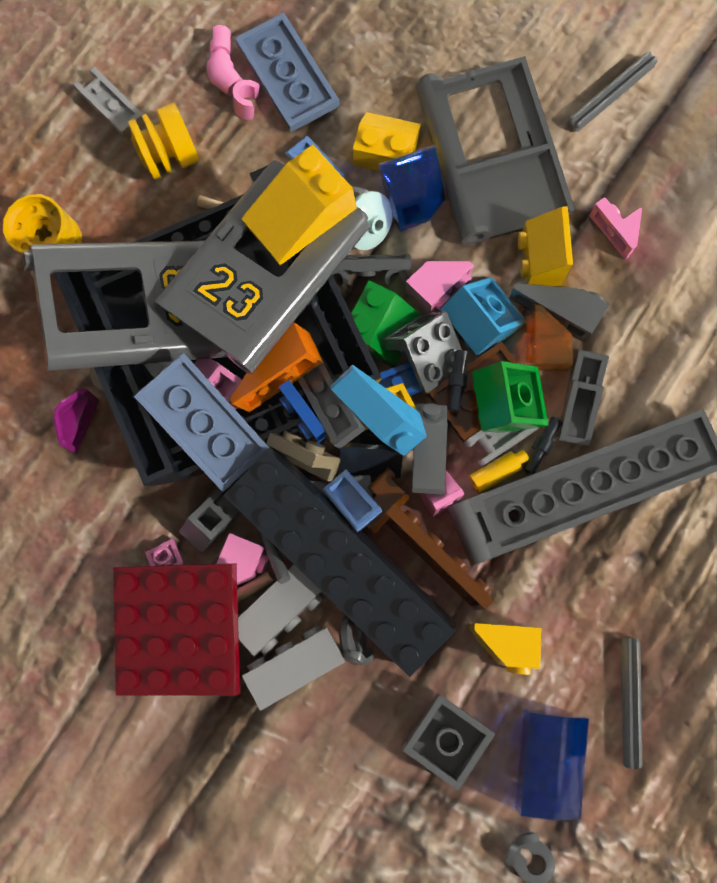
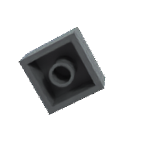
[402,692,495,791]

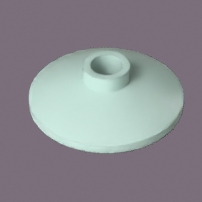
[354,191,392,250]

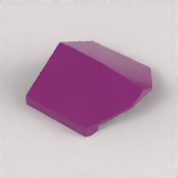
[54,388,99,455]

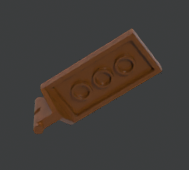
[366,468,494,611]

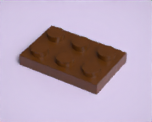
[428,341,518,442]

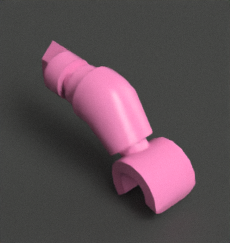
[207,25,260,120]

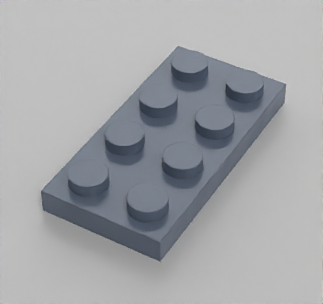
[235,12,340,132]
[134,353,270,492]

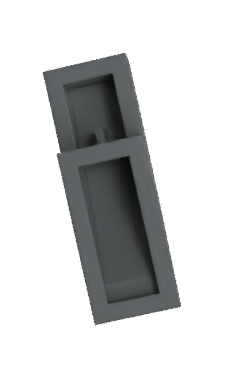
[559,349,609,446]

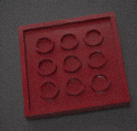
[113,563,240,696]

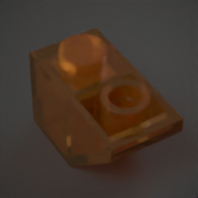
[526,305,573,372]

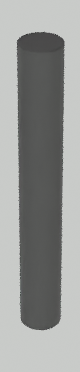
[257,529,290,584]

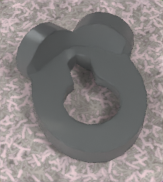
[341,616,374,665]
[505,832,555,883]

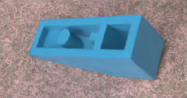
[330,365,427,456]

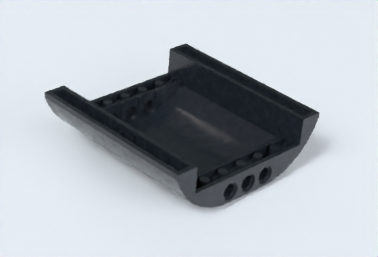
[54,165,382,486]

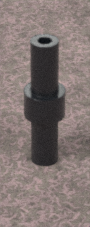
[447,350,468,412]
[523,417,562,475]

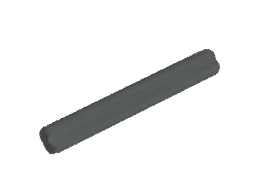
[568,52,657,132]
[621,638,643,769]

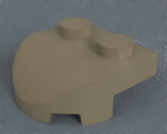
[266,430,340,481]

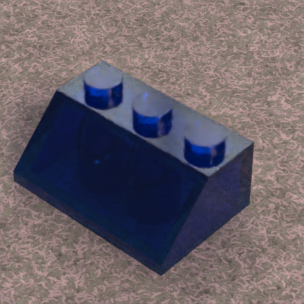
[515,709,589,821]

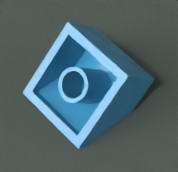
[441,277,528,355]

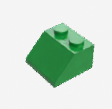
[351,281,420,367]
[472,361,549,433]

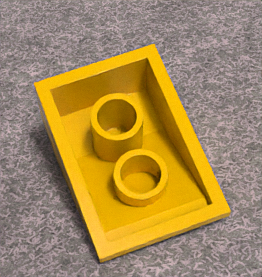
[241,144,357,265]

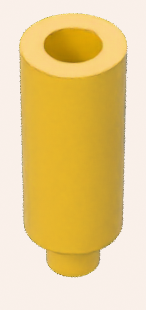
[468,449,529,494]

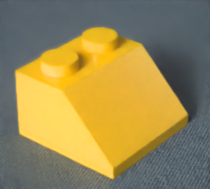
[353,112,422,178]
[518,206,573,286]
[468,623,542,675]

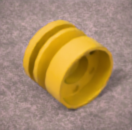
[128,102,200,180]
[3,194,82,256]

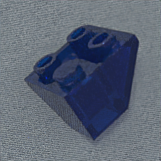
[378,145,446,231]

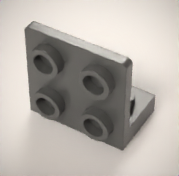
[382,311,467,393]

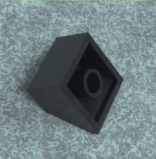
[339,429,403,478]

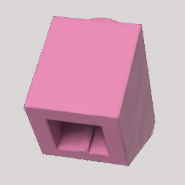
[405,261,474,313]
[194,359,242,410]

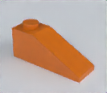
[230,322,323,412]

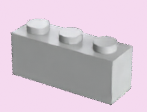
[238,565,325,656]
[242,625,346,711]

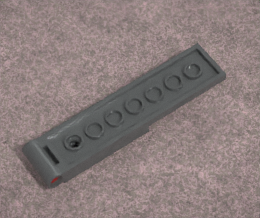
[448,409,717,566]

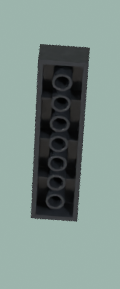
[224,448,456,677]

